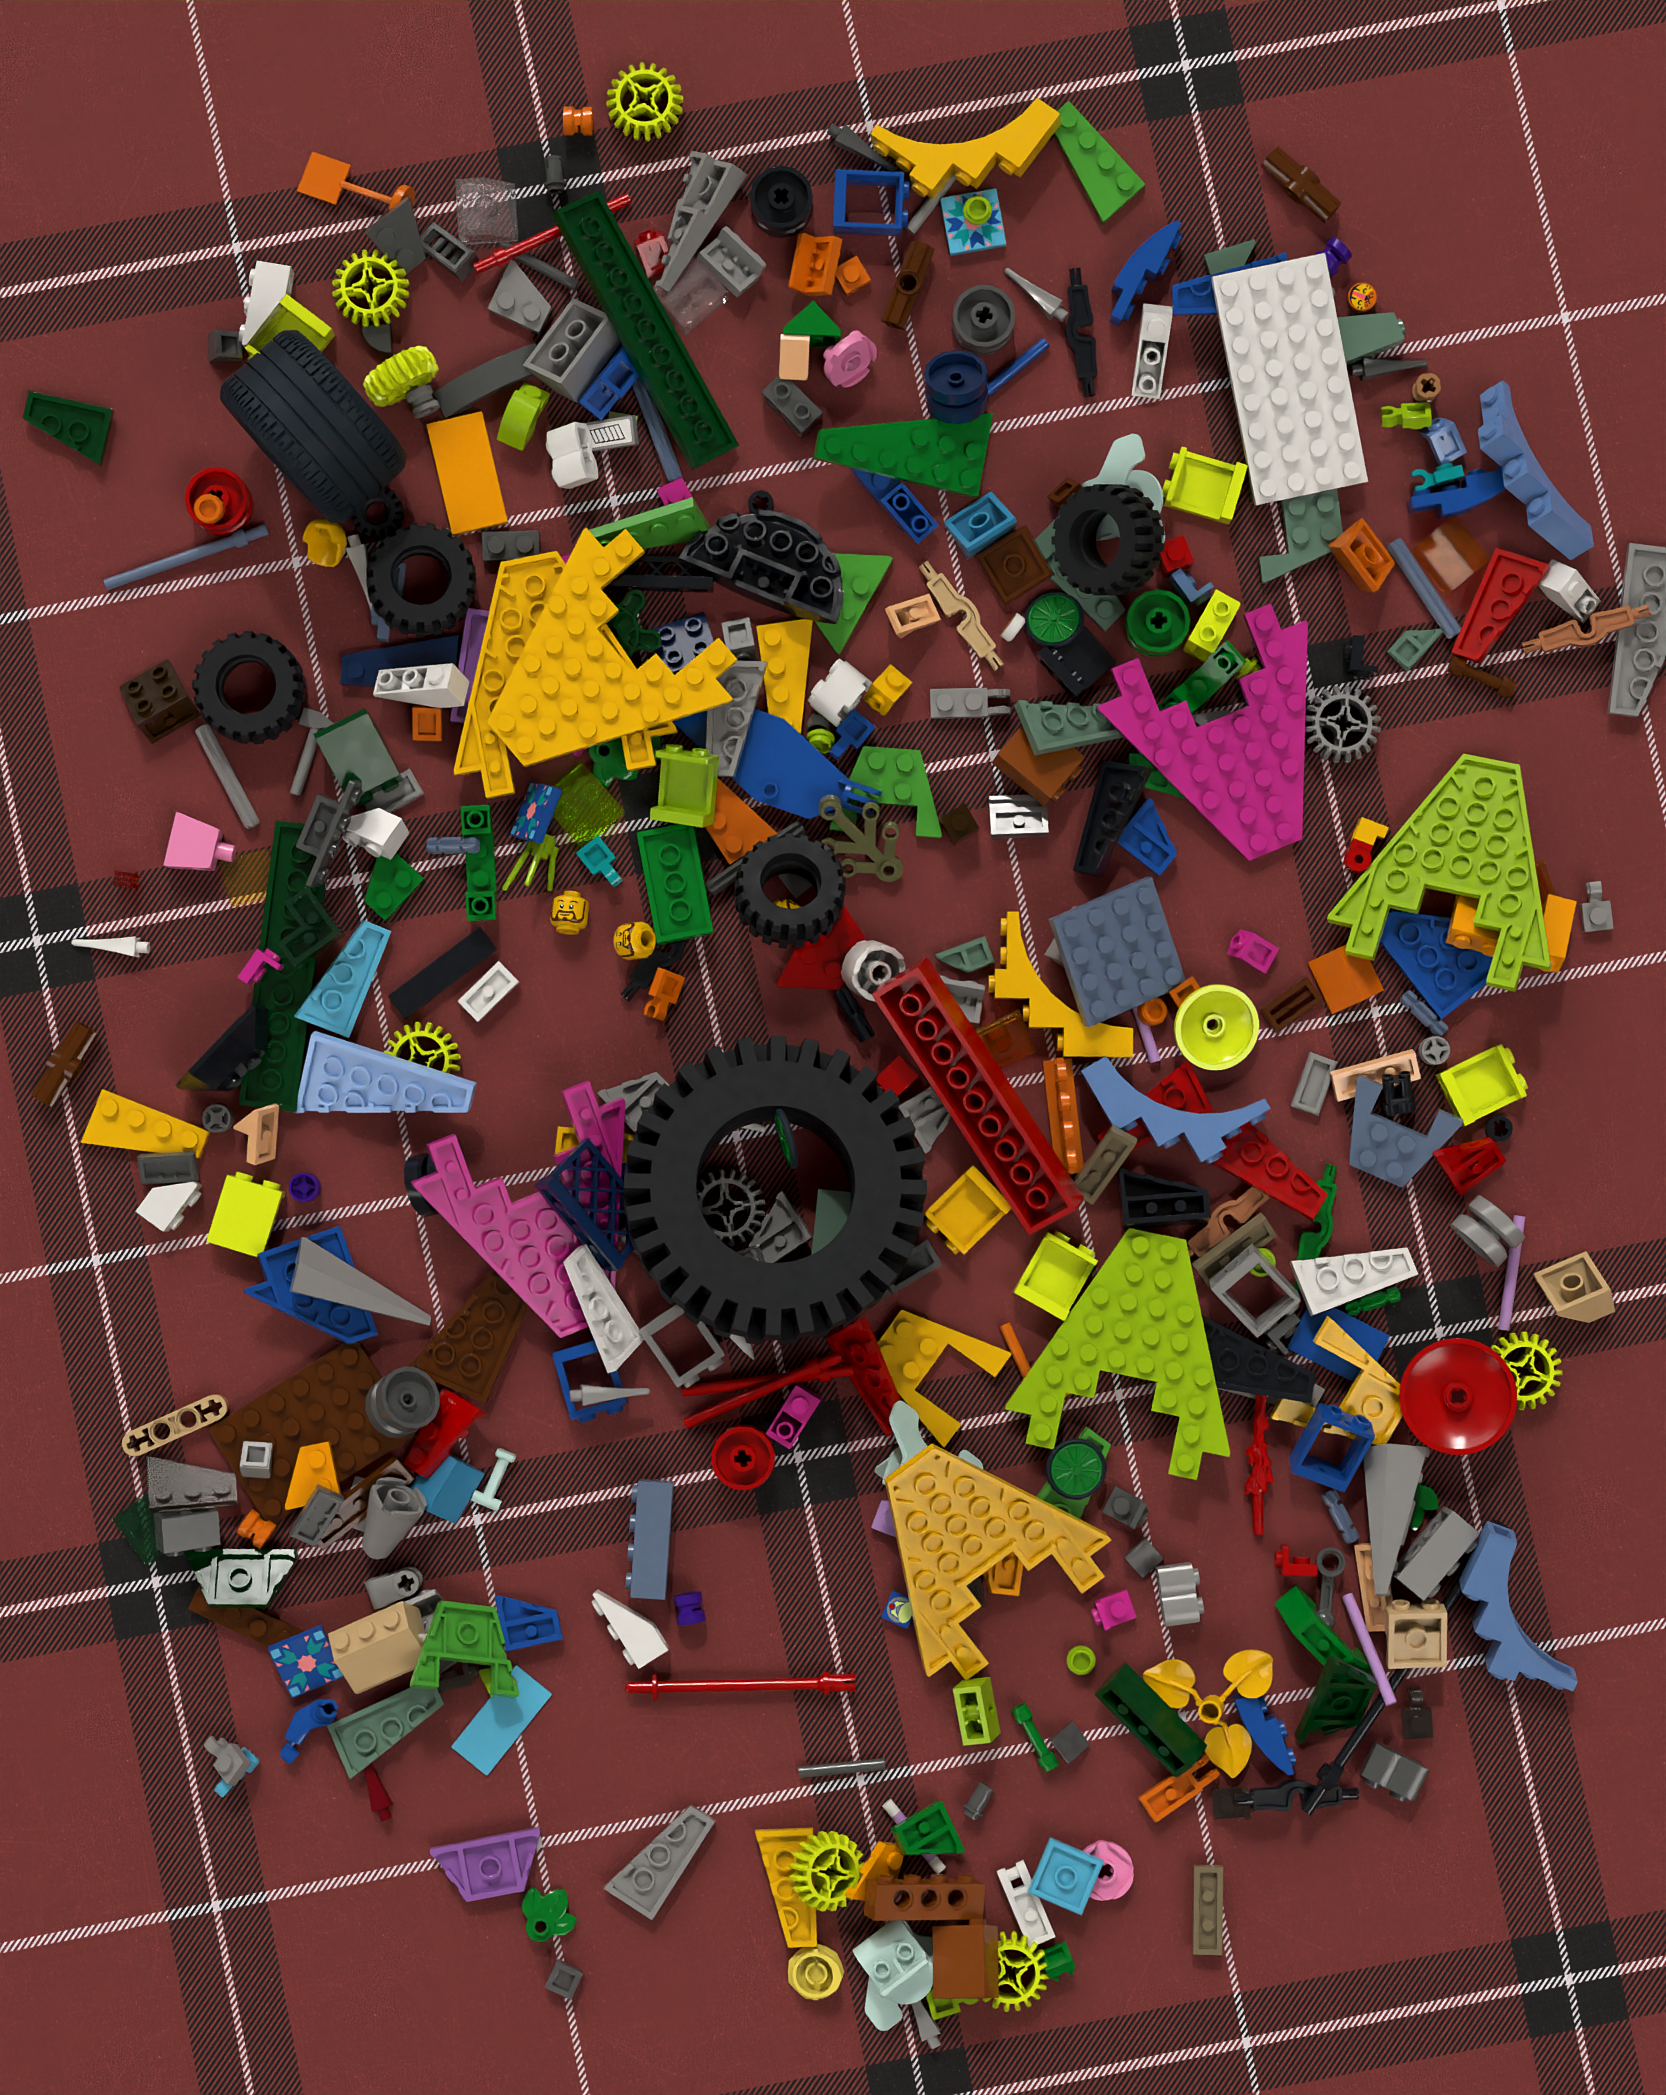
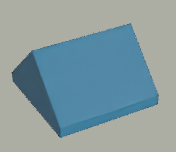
[944,492,1017,560]
[410,1453,485,1524]

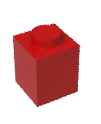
[1159,535,1194,578]
[877,1055,919,1097]

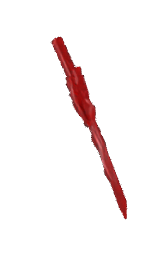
[1244,1349,1274,1535]

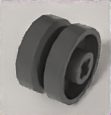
[952,285,1015,356]
[365,1366,440,1438]

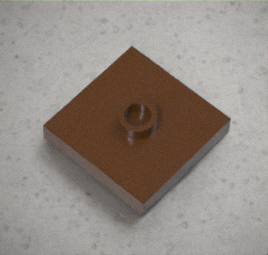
[977,525,1055,605]

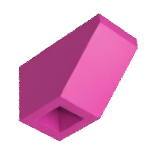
[766,1382,822,1449]

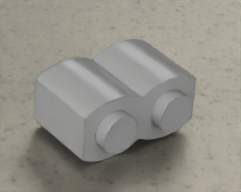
[1155,1562,1204,1627]

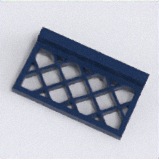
[534,1138,634,1271]

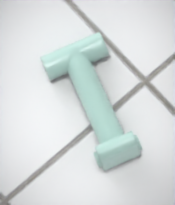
[471,1448,516,1512]

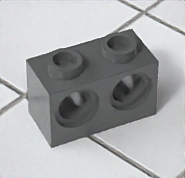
[762,375,823,439]

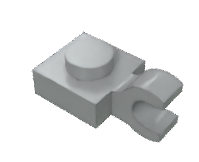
[1579,881,1614,932]
[204,1736,251,1786]

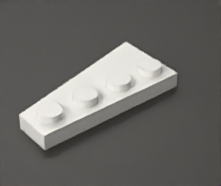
[563,1244,644,1373]
[1289,1248,1418,1316]

